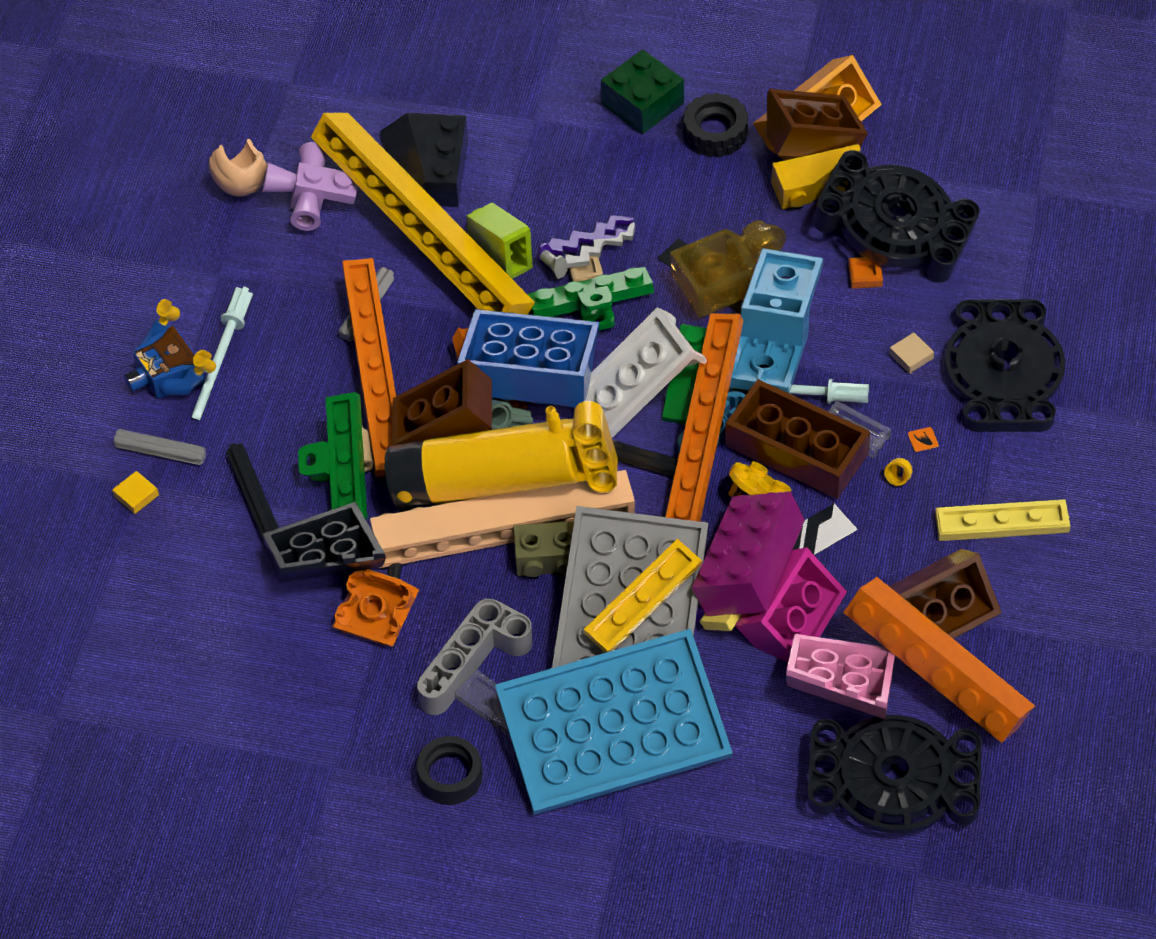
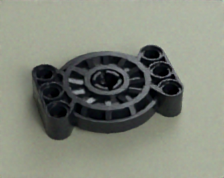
[812,150,980,282]

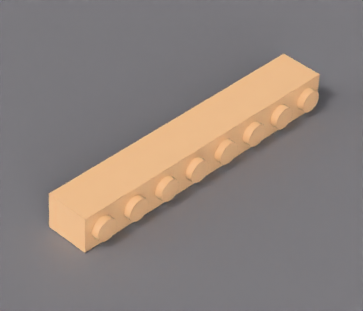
[370,470,635,568]

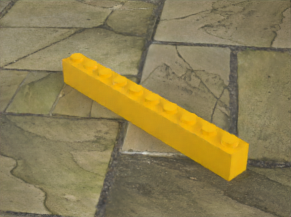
[311,113,535,315]

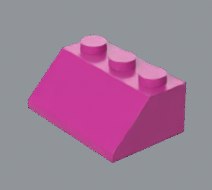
[735,547,847,662]

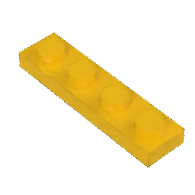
[584,538,702,653]

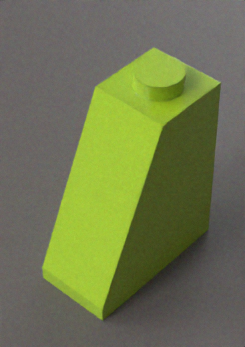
[466,203,533,279]

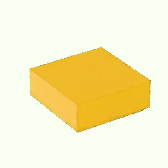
[112,471,159,514]

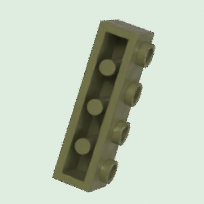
[514,521,574,577]

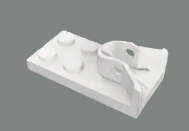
[585,307,707,438]

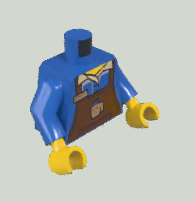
[124,299,216,398]

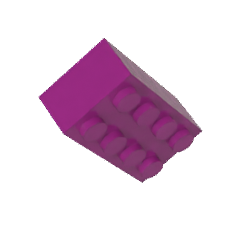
[692,491,805,616]

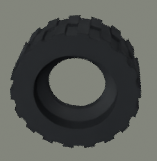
[683,93,748,158]

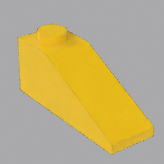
[771,144,861,210]

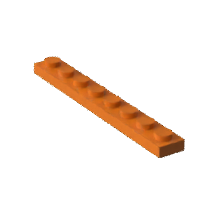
[342,258,396,477]
[665,313,744,522]

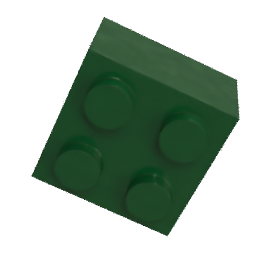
[601,49,684,135]

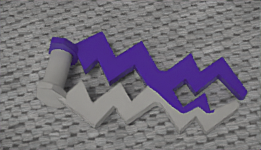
[537,215,635,279]

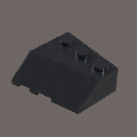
[380,113,468,207]
[263,502,386,582]

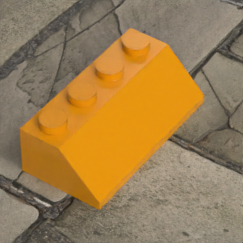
[753,55,882,160]

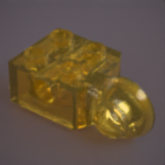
[670,220,787,318]

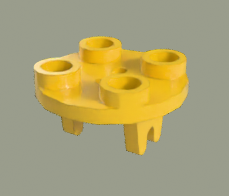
[728,461,791,497]

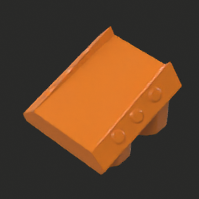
[332,569,419,647]

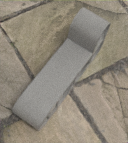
[417,599,533,715]

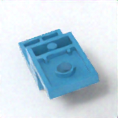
[729,248,823,393]

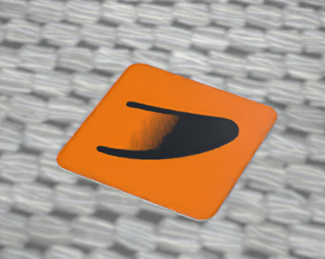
[908,427,939,452]

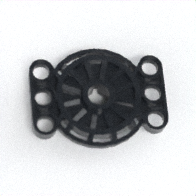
[944,299,1065,432]
[807,715,982,834]

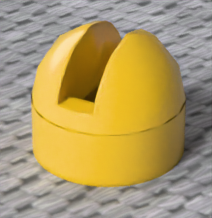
[884,458,913,486]

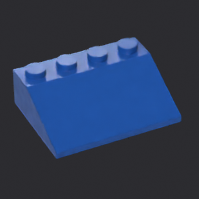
[457,309,599,407]

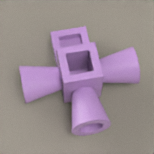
[262,142,357,231]

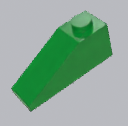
[662,324,707,425]

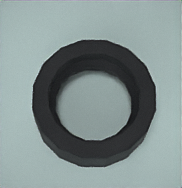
[416,736,483,805]

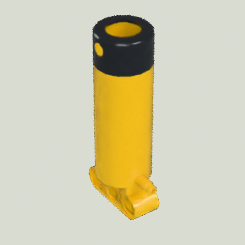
[384,401,618,509]

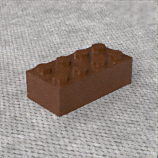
[725,379,871,499]

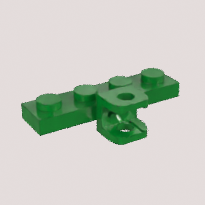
[527,266,654,330]
[298,392,367,519]

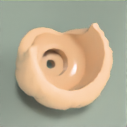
[208,139,267,197]

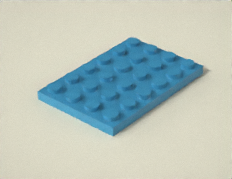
[495,628,733,815]

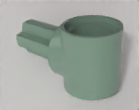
[491,399,533,430]

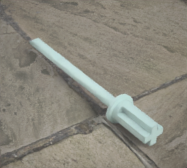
[191,286,253,421]
[729,379,869,404]

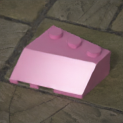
[786,634,895,719]

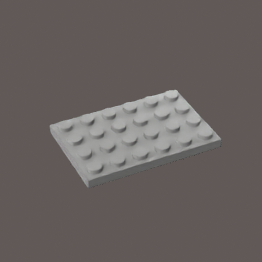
[552,506,708,668]

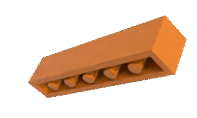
[843,577,1035,743]

